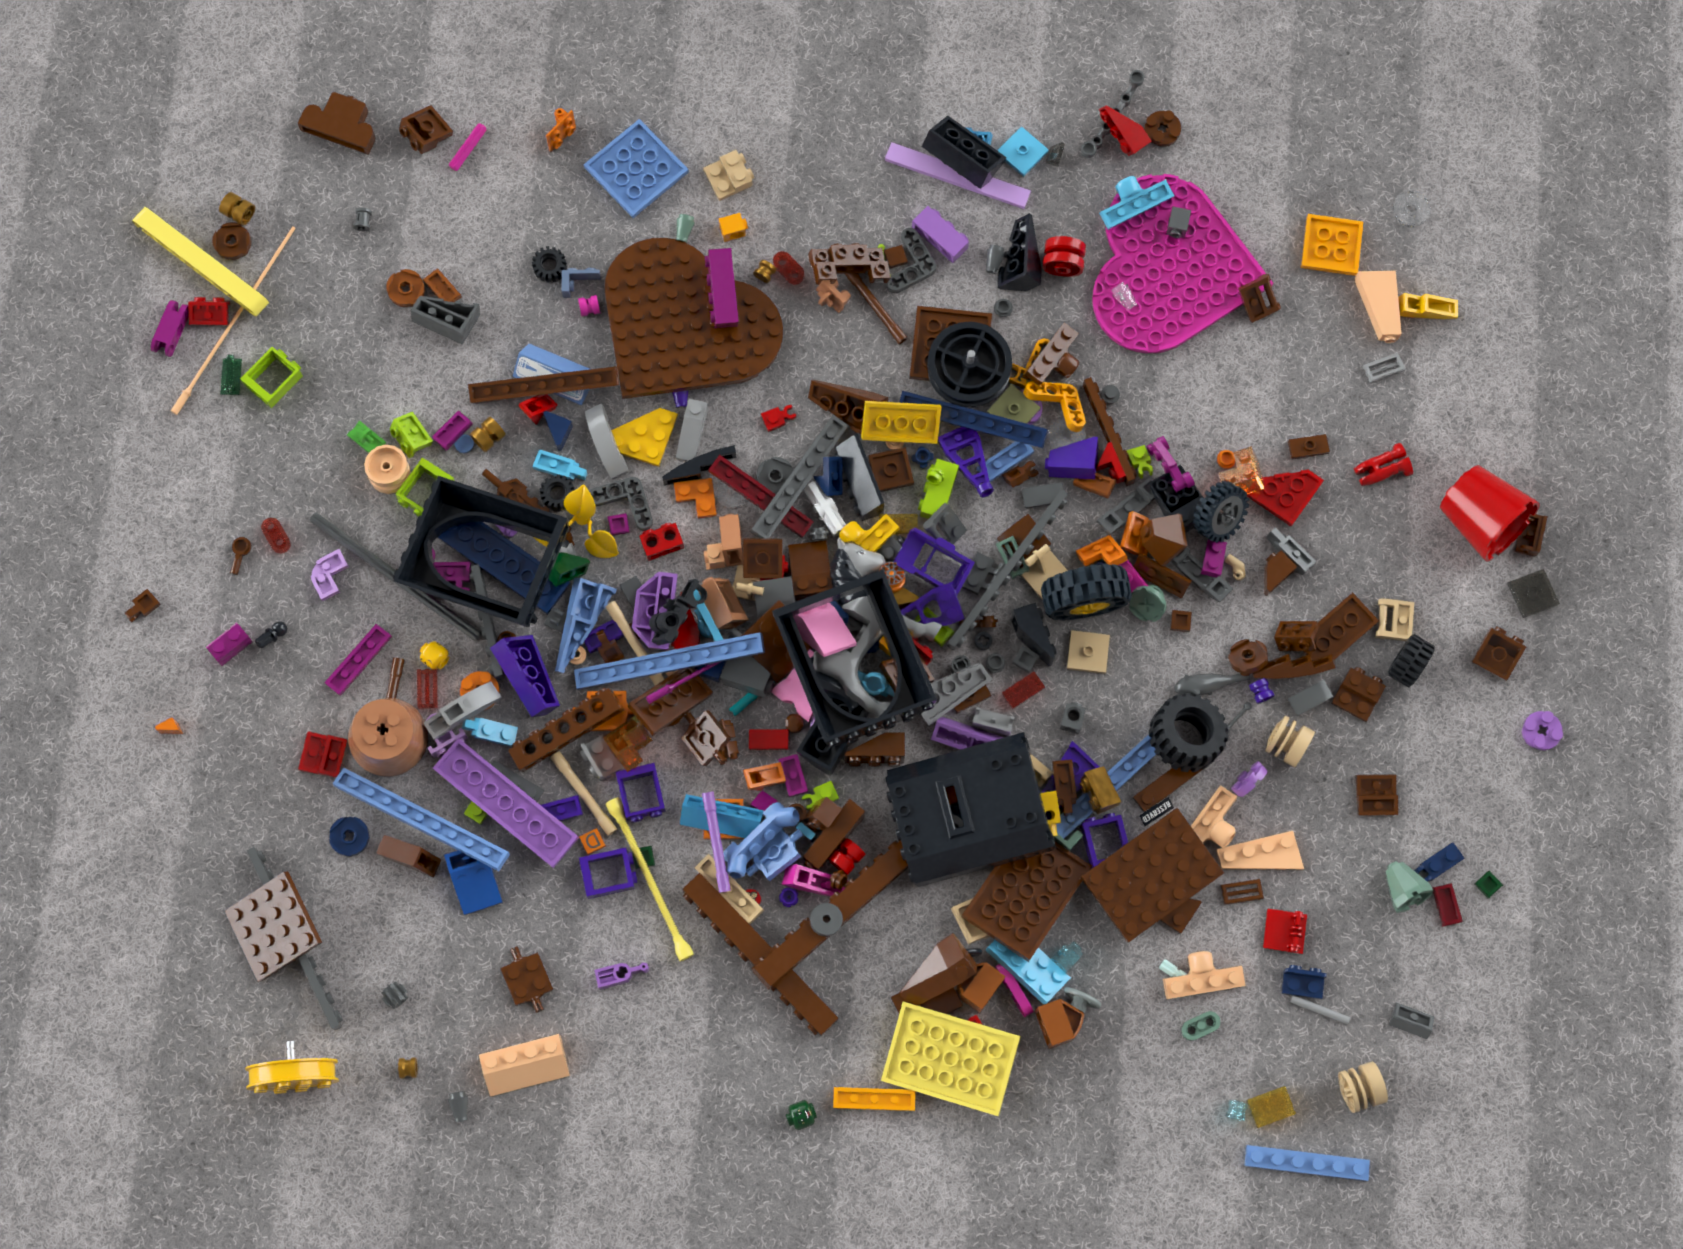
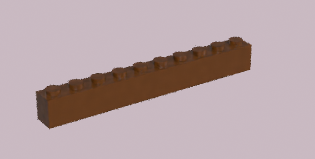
[753,840,909,990]
[682,873,839,1036]

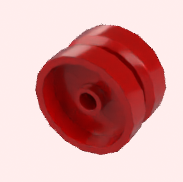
[1042,236,1086,277]

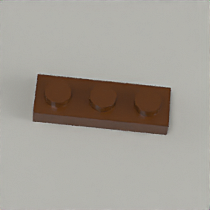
[1133,553,1192,599]

